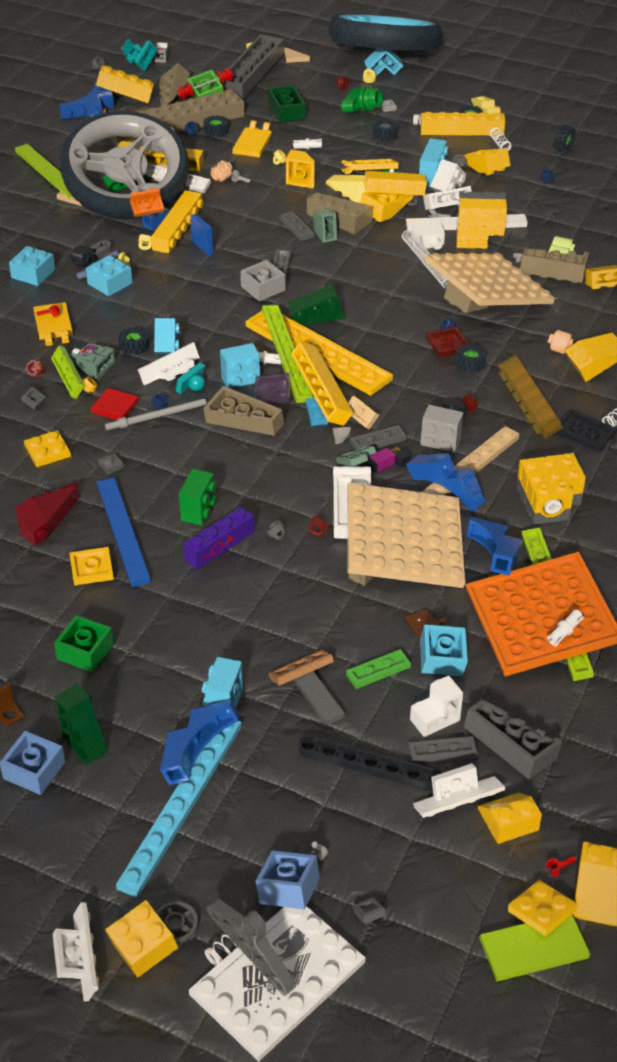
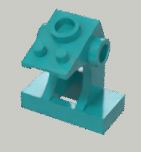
[121,39,158,71]

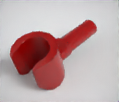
[36,304,61,317]
[546,856,576,877]

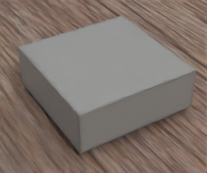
[380,99,397,112]

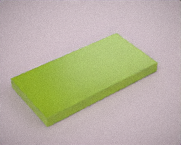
[480,915,590,982]

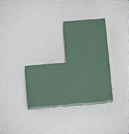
[336,445,376,467]

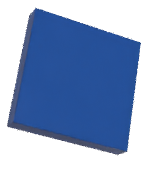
[190,214,213,255]

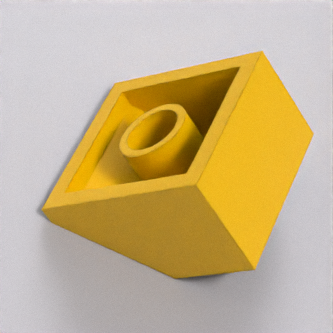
[286,150,315,188]
[478,793,542,844]

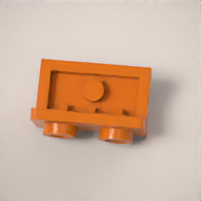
[130,188,164,217]

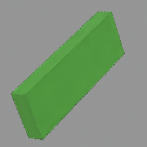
[346,649,411,689]

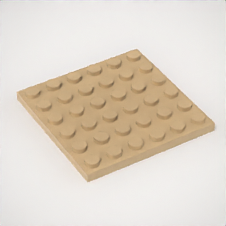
[424,253,555,306]
[347,482,465,588]

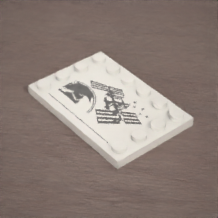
[189,906,365,1062]

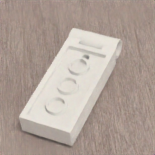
[333,466,371,538]

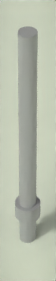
[105,398,206,431]

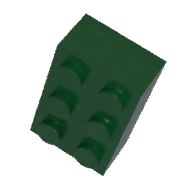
[268,85,305,123]

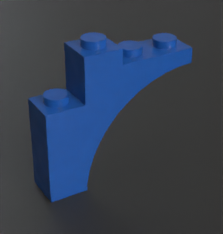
[59,82,114,119]

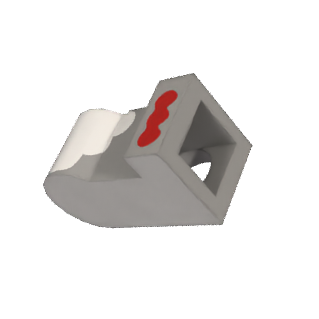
[154,43,169,62]

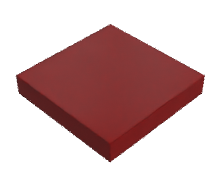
[91,388,139,420]

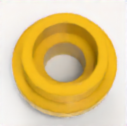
[82,377,98,393]

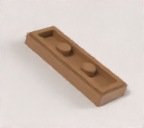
[269,650,334,686]

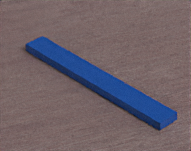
[96,478,151,587]

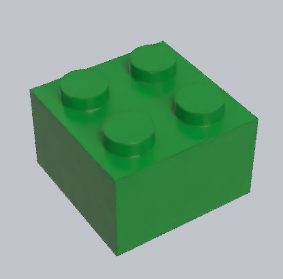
[179,469,217,525]
[54,615,114,673]

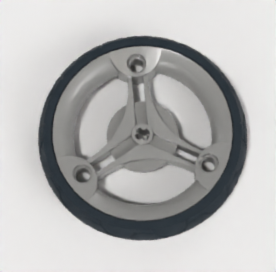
[60,111,189,220]

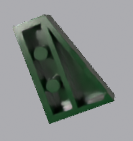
[287,284,346,325]
[55,684,108,765]

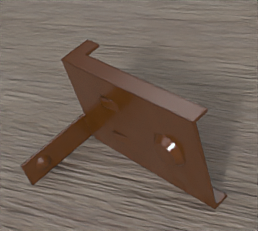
[404,609,445,639]

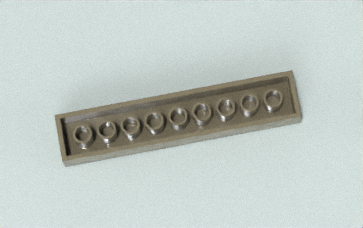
[110,90,244,147]

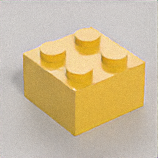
[105,900,178,978]

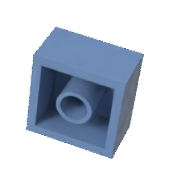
[0,731,65,795]
[256,850,320,909]

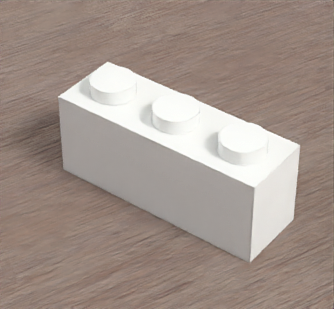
[423,186,471,210]

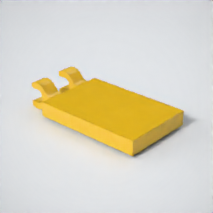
[233,120,272,158]
[341,159,398,174]
[33,302,73,346]

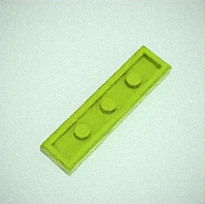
[51,345,85,399]

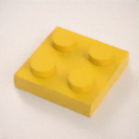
[24,430,71,467]
[70,547,114,585]
[508,880,577,936]

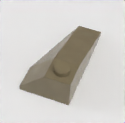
[159,63,190,107]

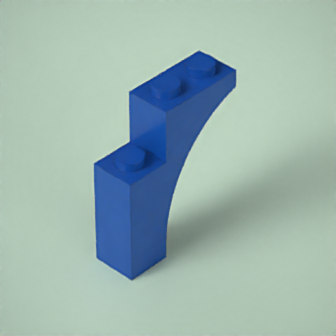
[406,453,486,511]
[467,517,522,576]
[160,700,240,785]

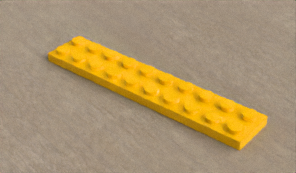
[246,311,393,396]

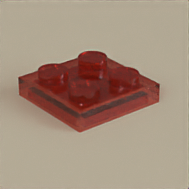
[426,326,469,358]

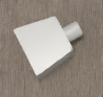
[411,219,445,250]

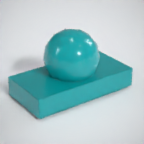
[176,362,205,394]

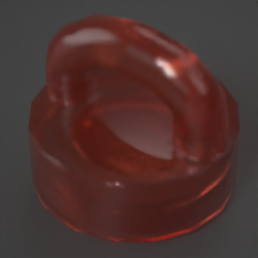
[335,76,349,90]
[26,359,45,377]
[461,394,478,413]
[308,516,329,536]

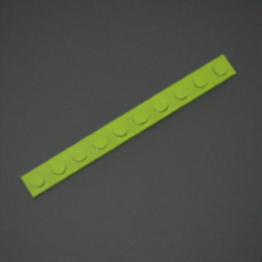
[521,527,594,681]

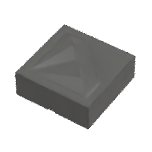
[21,387,46,410]
[98,453,124,474]
[353,897,386,925]

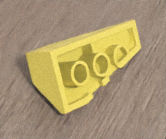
[326,175,366,203]

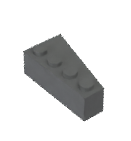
[464,700,563,779]

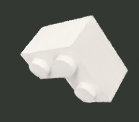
[430,159,466,192]
[410,676,463,737]

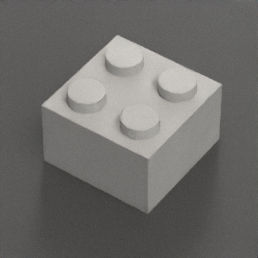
[241,260,285,301]
[421,405,463,453]

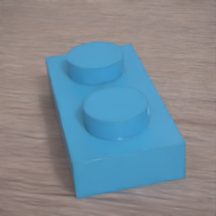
[305,397,328,426]

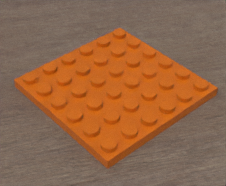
[466,552,617,677]

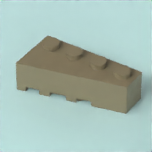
[307,193,373,235]

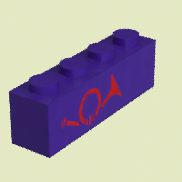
[183,506,254,569]

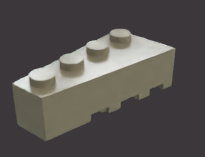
[520,248,589,283]
[203,386,284,436]

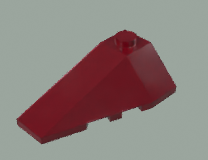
[15,483,80,546]

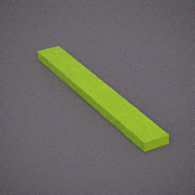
[15,144,73,198]
[262,305,313,403]

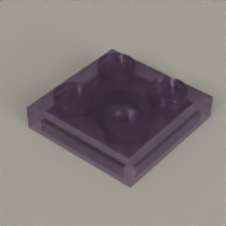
[255,373,290,405]

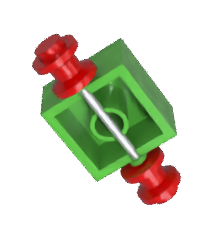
[177,68,233,100]

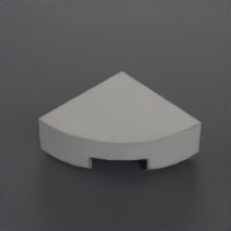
[333,427,351,444]

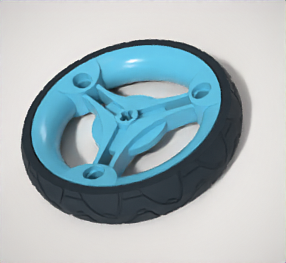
[329,14,442,51]

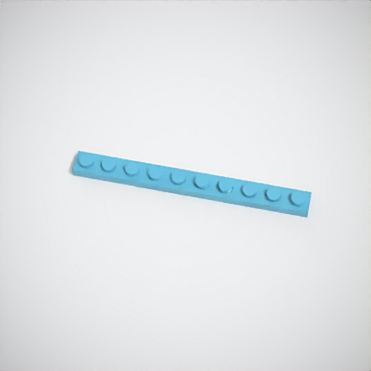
[116,721,242,898]

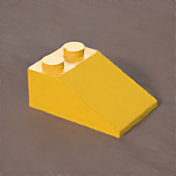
[463,148,510,175]
[360,192,413,222]
[564,332,617,382]
[572,842,617,926]

